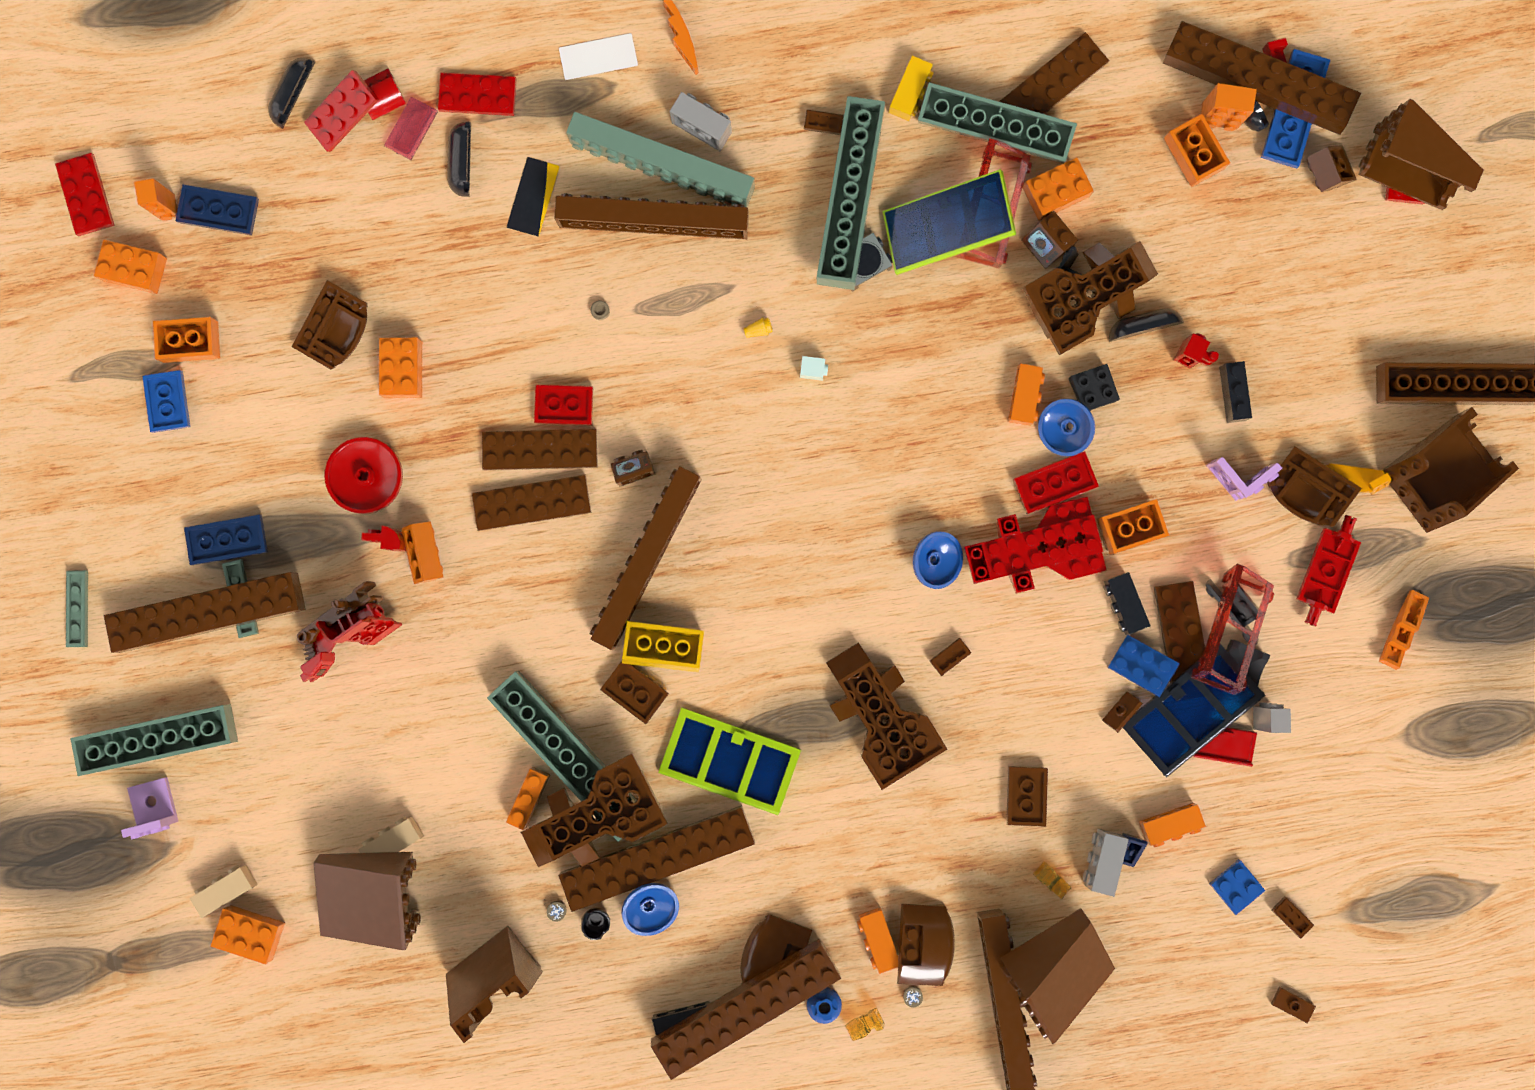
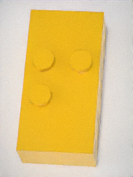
[622,621,704,673]

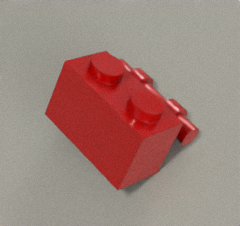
[1173,333,1219,369]

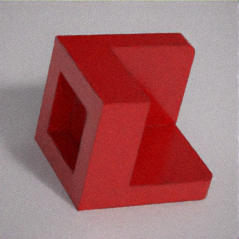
[1262,38,1288,63]

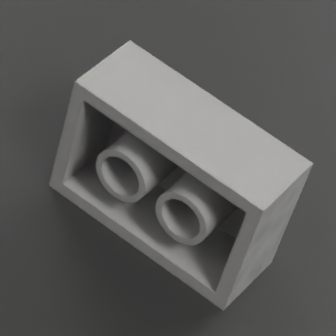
[670,92,732,151]
[1083,829,1129,897]

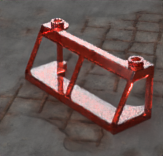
[956,138,1032,269]
[1191,563,1274,695]

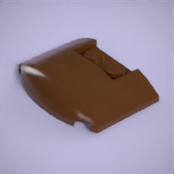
[291,280,368,370]
[1267,446,1362,527]
[897,904,955,986]
[740,914,812,984]

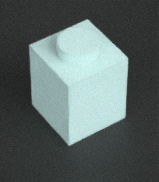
[800,356,828,381]

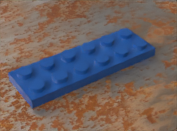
[1261,49,1330,169]

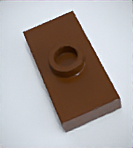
[804,110,844,135]
[929,638,971,676]
[1102,691,1143,733]
[1271,896,1314,939]
[1271,987,1316,1024]

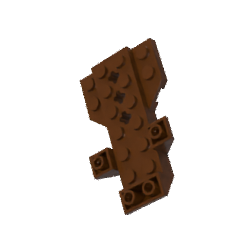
[1022,241,1158,355]
[826,642,948,790]
[521,753,668,867]

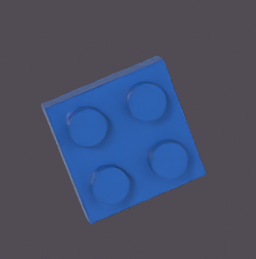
[1209,859,1266,915]

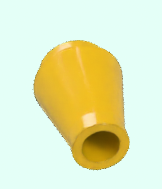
[744,317,773,338]

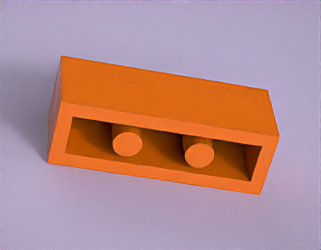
[134,178,177,221]
[1008,363,1045,426]
[401,521,443,584]
[506,767,550,830]
[1139,803,1206,847]
[857,907,898,974]

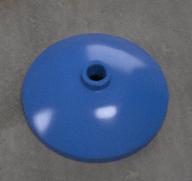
[1038,399,1095,456]
[913,531,963,589]
[621,883,679,936]

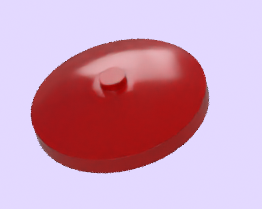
[324,437,403,514]

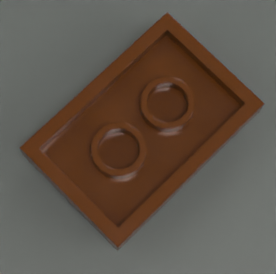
[600,661,669,724]
[1007,766,1048,827]

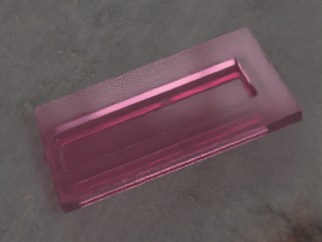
[384,97,438,160]

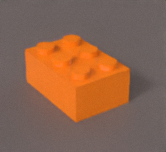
[1201,83,1257,131]
[1163,114,1230,187]
[1022,157,1094,221]
[94,239,167,294]
[153,317,220,363]
[379,337,422,398]
[1097,499,1170,555]
[210,905,285,965]

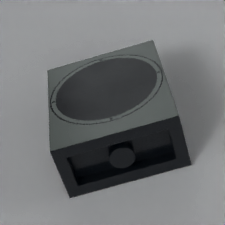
[851,233,893,292]

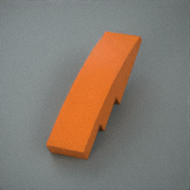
[663,0,699,75]
[1379,590,1429,670]

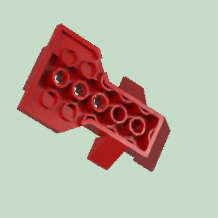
[964,497,1107,594]

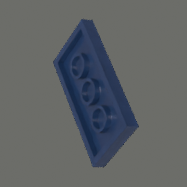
[175,184,259,236]
[184,514,268,566]

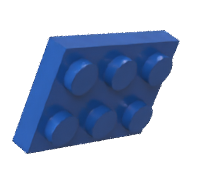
[142,370,190,433]
[1108,635,1179,698]

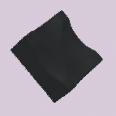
[1069,364,1120,411]
[1216,640,1270,689]

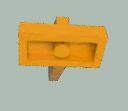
[1326,463,1392,495]

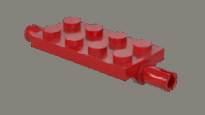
[1296,515,1361,627]

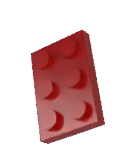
[534,385,594,425]

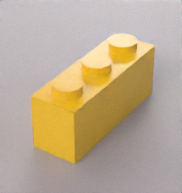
[888,55,934,121]

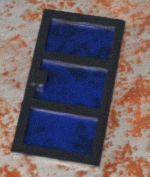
[1123,643,1266,778]

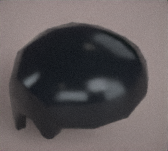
[1244,101,1269,132]
[581,908,610,940]

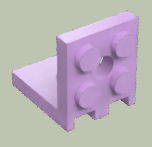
[1206,457,1282,501]
[121,777,179,840]

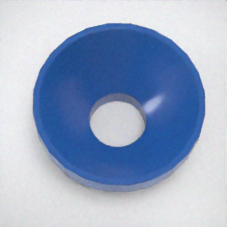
[806,987,842,1024]

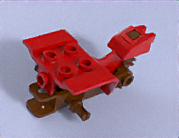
[297,581,402,682]

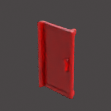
[1194,723,1257,767]

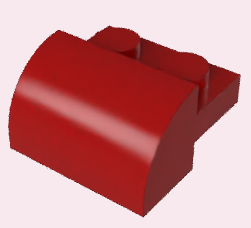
[364,68,406,120]
[361,526,406,551]

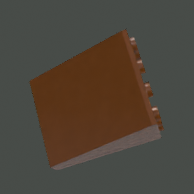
[1358,99,1484,210]
[1382,407,1519,533]
[314,852,421,950]
[1000,908,1115,1045]
[446,926,543,1043]

